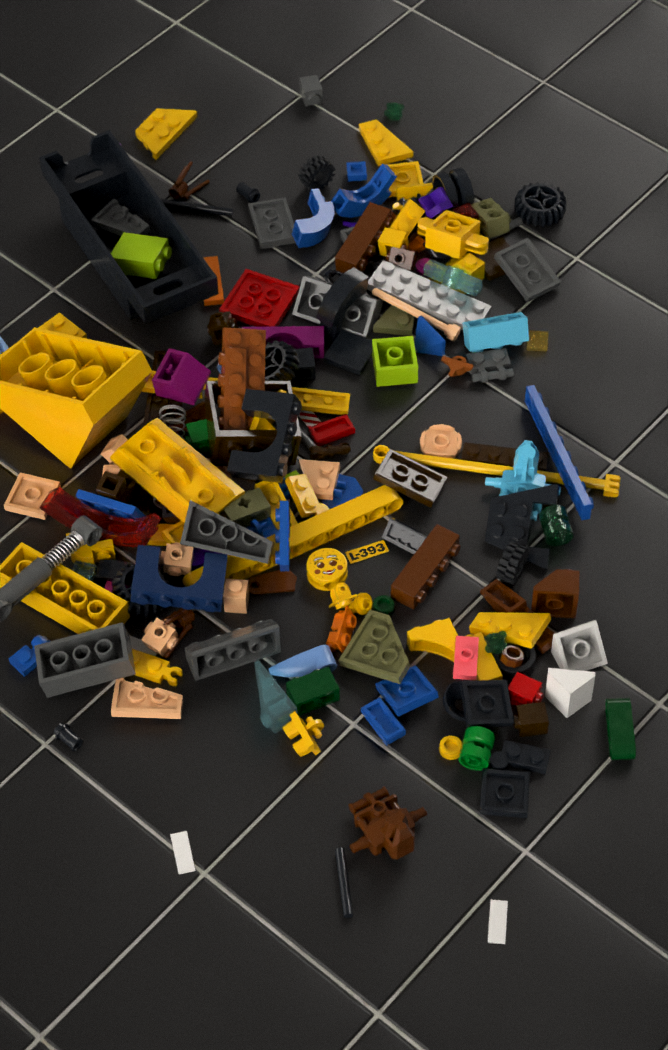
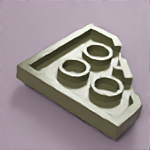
[338,610,410,684]

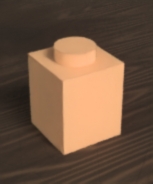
[223,579,249,614]

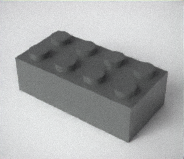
[34,622,136,698]

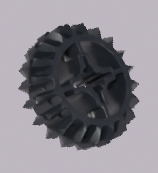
[514,181,567,227]
[265,340,300,381]
[112,562,172,618]

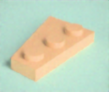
[111,677,183,719]

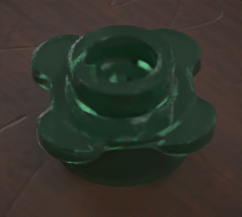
[384,102,404,120]
[485,631,507,654]

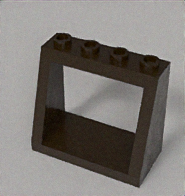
[204,381,302,466]

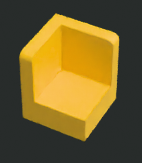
[378,228,409,256]

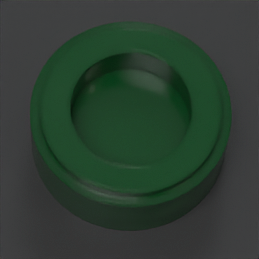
[373,595,395,616]

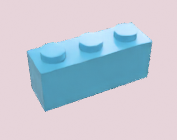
[463,312,529,353]

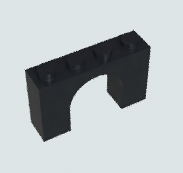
[227,389,302,483]

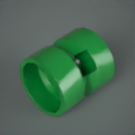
[458,726,495,771]

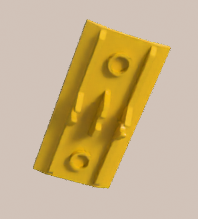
[110,418,245,524]

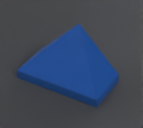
[414,316,446,356]

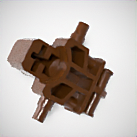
[348,786,427,860]

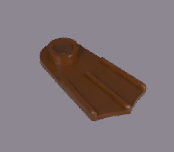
[247,569,297,594]

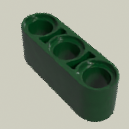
[605,698,636,760]

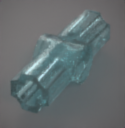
[423,259,483,296]

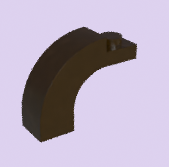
[96,469,141,504]

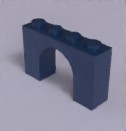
[131,545,228,612]

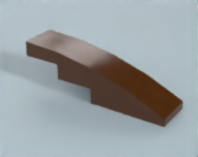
[480,579,555,654]

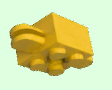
[417,210,489,259]

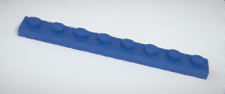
[525,385,594,520]

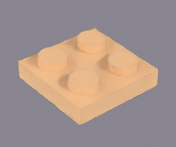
[4,472,61,520]

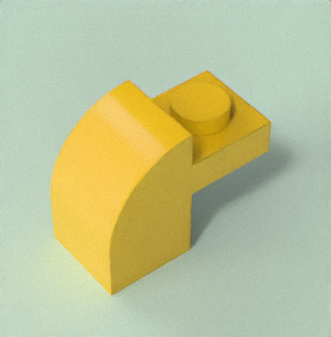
[66,533,116,570]

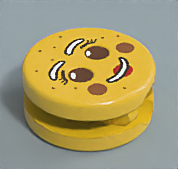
[306,548,348,591]

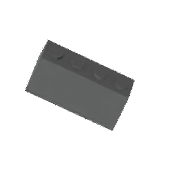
[292,276,384,339]
[185,619,281,681]

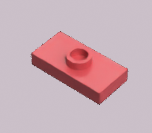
[453,636,479,680]

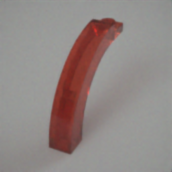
[39,487,161,547]

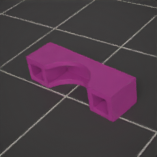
[242,326,324,358]

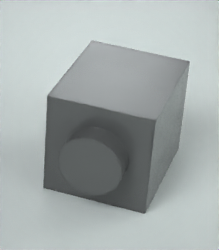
[299,75,323,106]

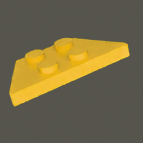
[135,108,198,160]

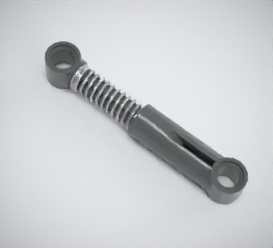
[0,516,103,622]

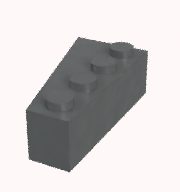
[180,500,274,564]

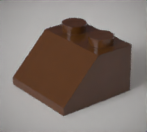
[531,569,580,619]

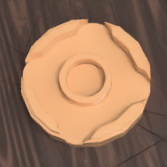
[420,424,462,459]

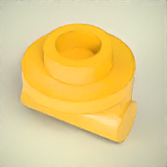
[349,592,373,615]

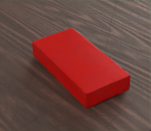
[308,414,355,446]

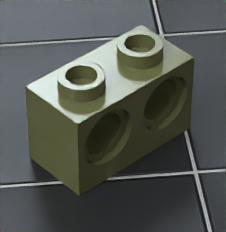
[470,198,511,238]

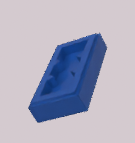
[361,697,406,746]

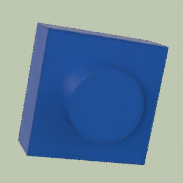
[346,161,367,182]

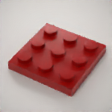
[219,269,300,327]

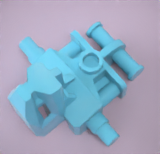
[485,440,561,521]

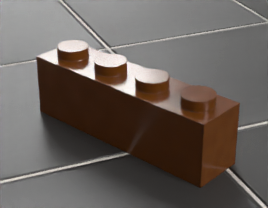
[335,202,393,273]
[391,524,461,610]

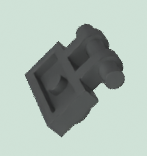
[466,348,514,383]

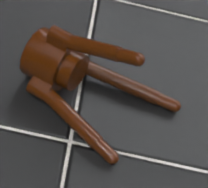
[169,161,210,201]
[143,608,195,659]

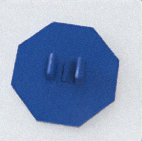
[320,474,363,509]

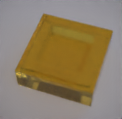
[527,330,548,352]

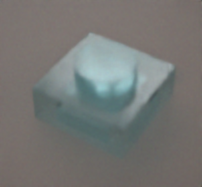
[71,560,97,581]

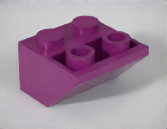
[152,348,211,405]

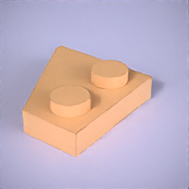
[299,459,340,500]

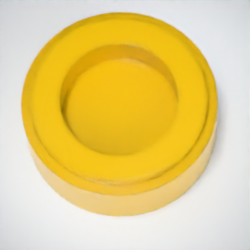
[439,735,463,760]

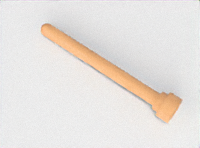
[372,288,461,342]

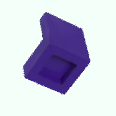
[418,187,453,219]

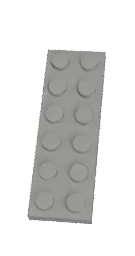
[367,260,492,330]

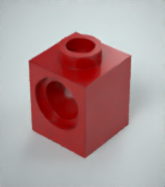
[508,672,544,706]

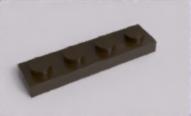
[461,442,549,471]

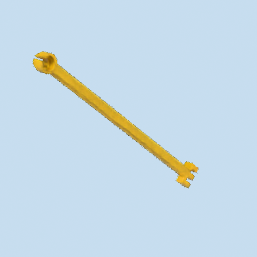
[373,445,621,497]

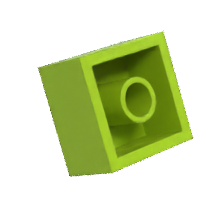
[372,336,418,387]

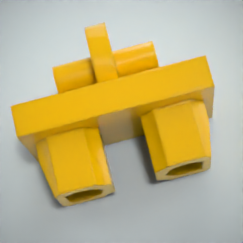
[282,711,324,757]

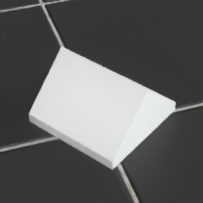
[551,620,608,671]
[545,668,595,718]

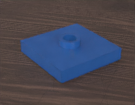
[375,665,439,717]

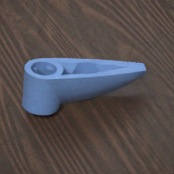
[268,645,337,677]

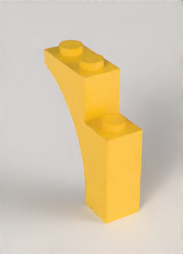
[407,618,503,681]

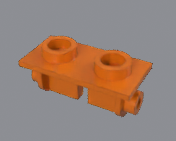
[326,606,357,653]

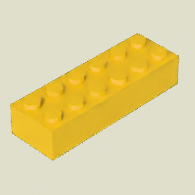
[0,542,130,634]

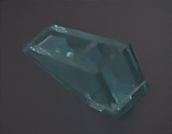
[254,660,297,734]

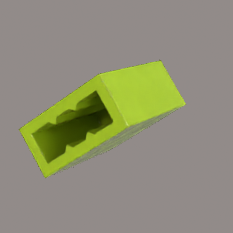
[111,232,172,279]

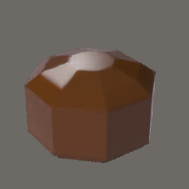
[500,645,524,668]

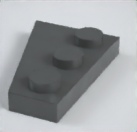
[91,199,150,236]

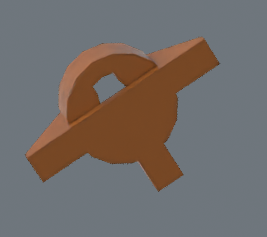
[441,356,474,377]

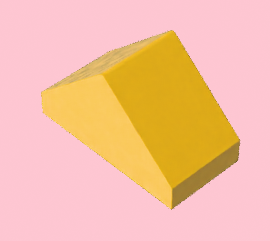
[0,327,152,468]

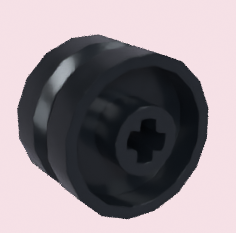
[432,167,474,213]

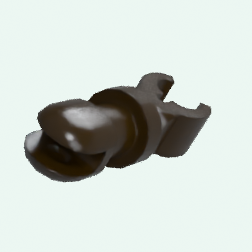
[309,443,351,461]

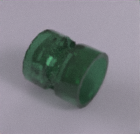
[539,505,574,547]

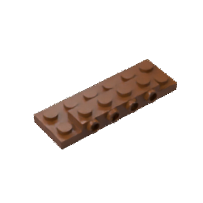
[217,327,266,430]

